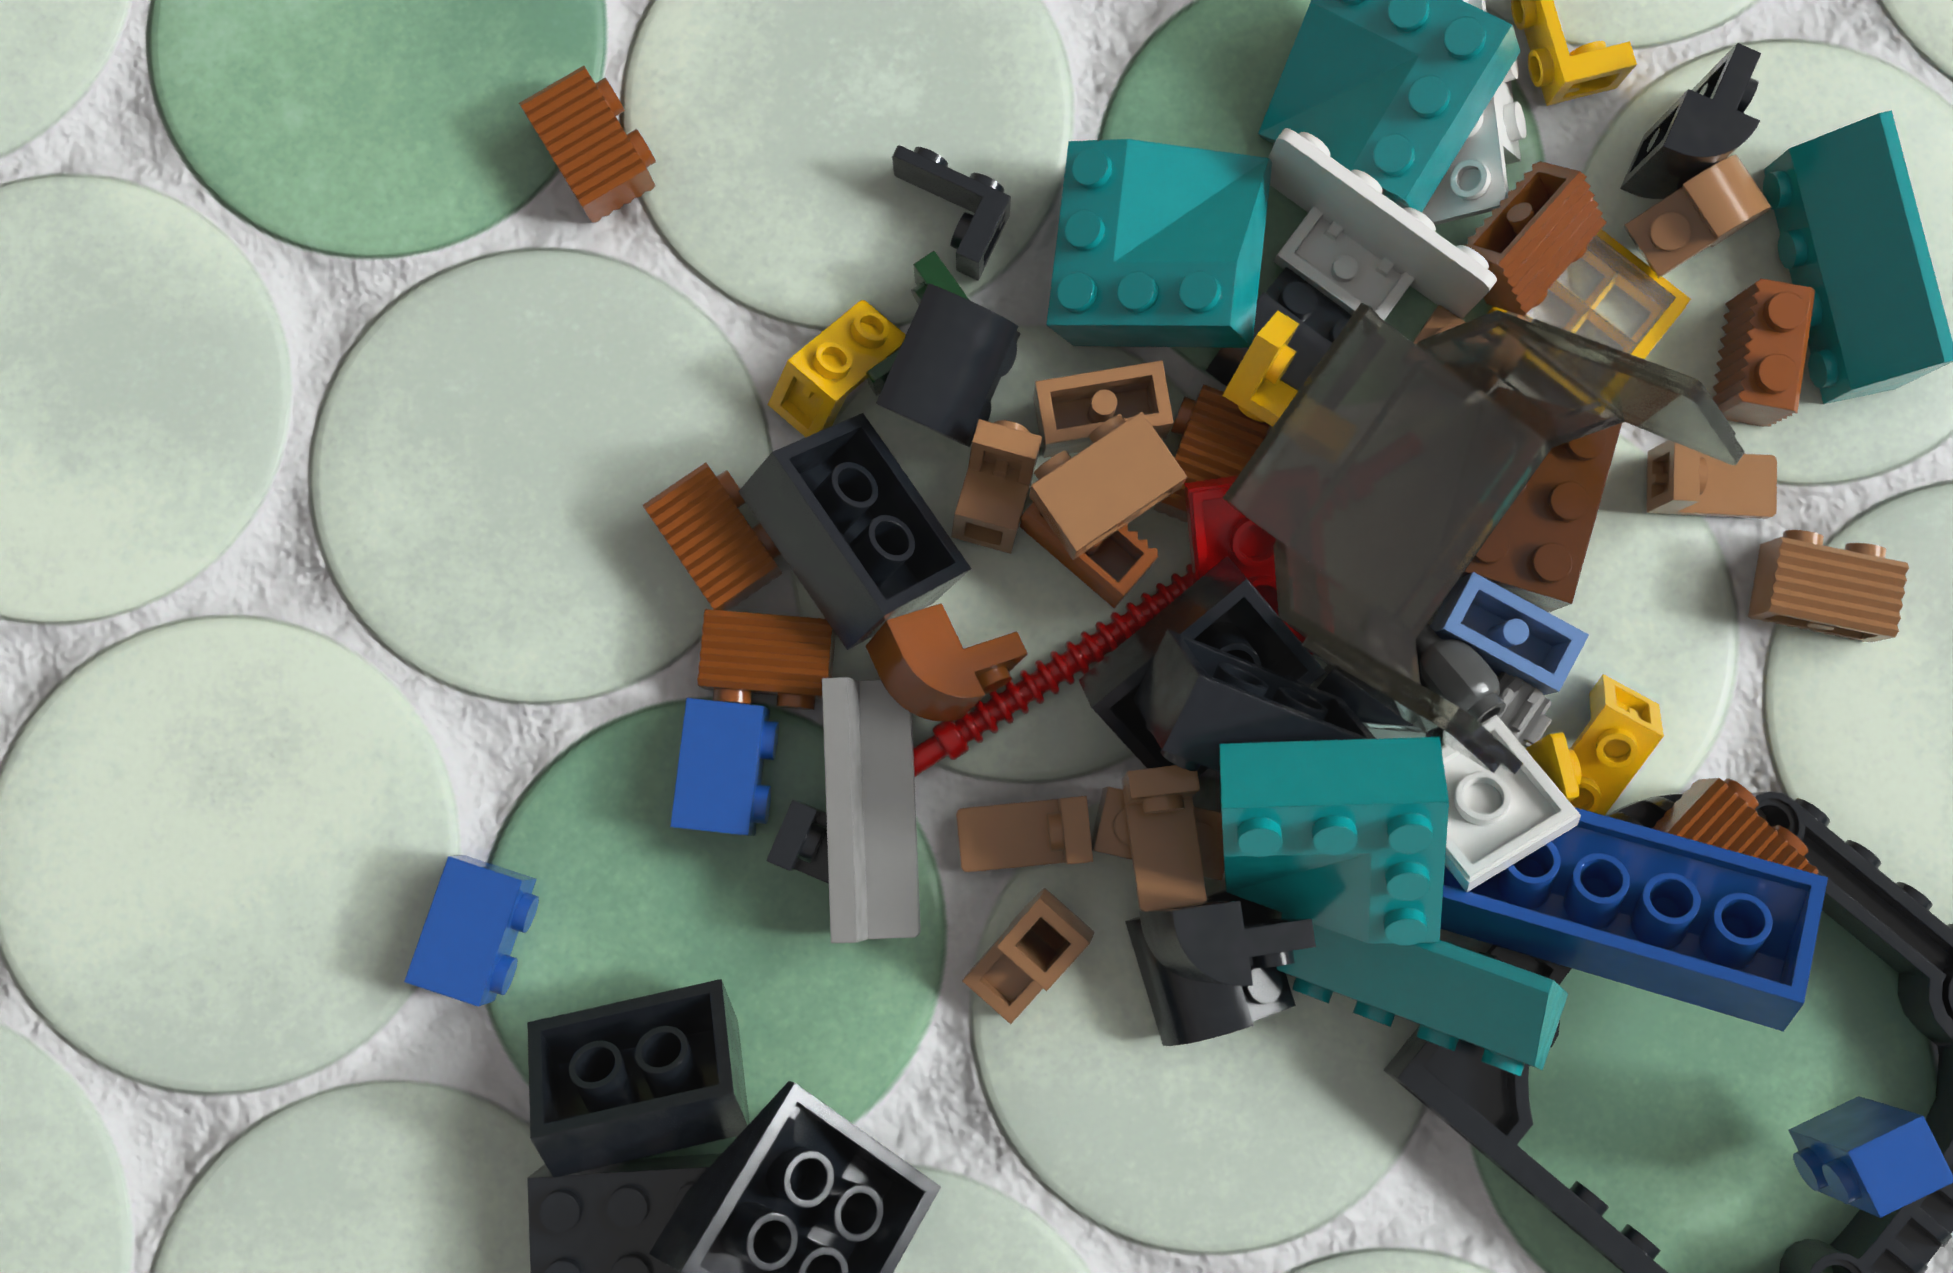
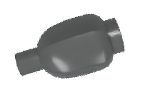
[1406,622,1506,728]

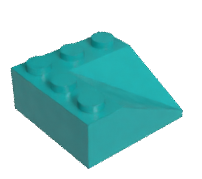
[1258,0,1521,212]
[1046,139,1272,348]
[1219,737,1449,946]

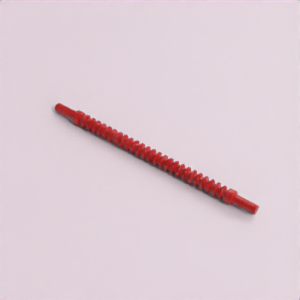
[913,432,1422,777]

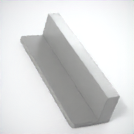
[822,677,921,943]

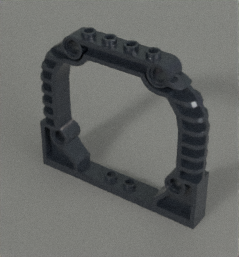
[1383,792,1953,1273]

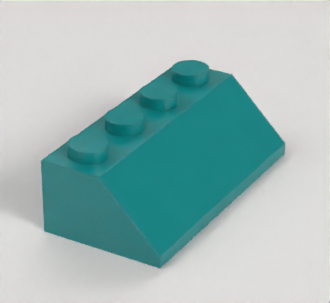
[1763,110,1953,404]
[1277,913,1568,1077]

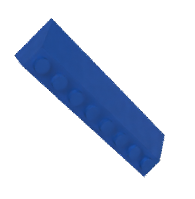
[1440,807,1828,1032]

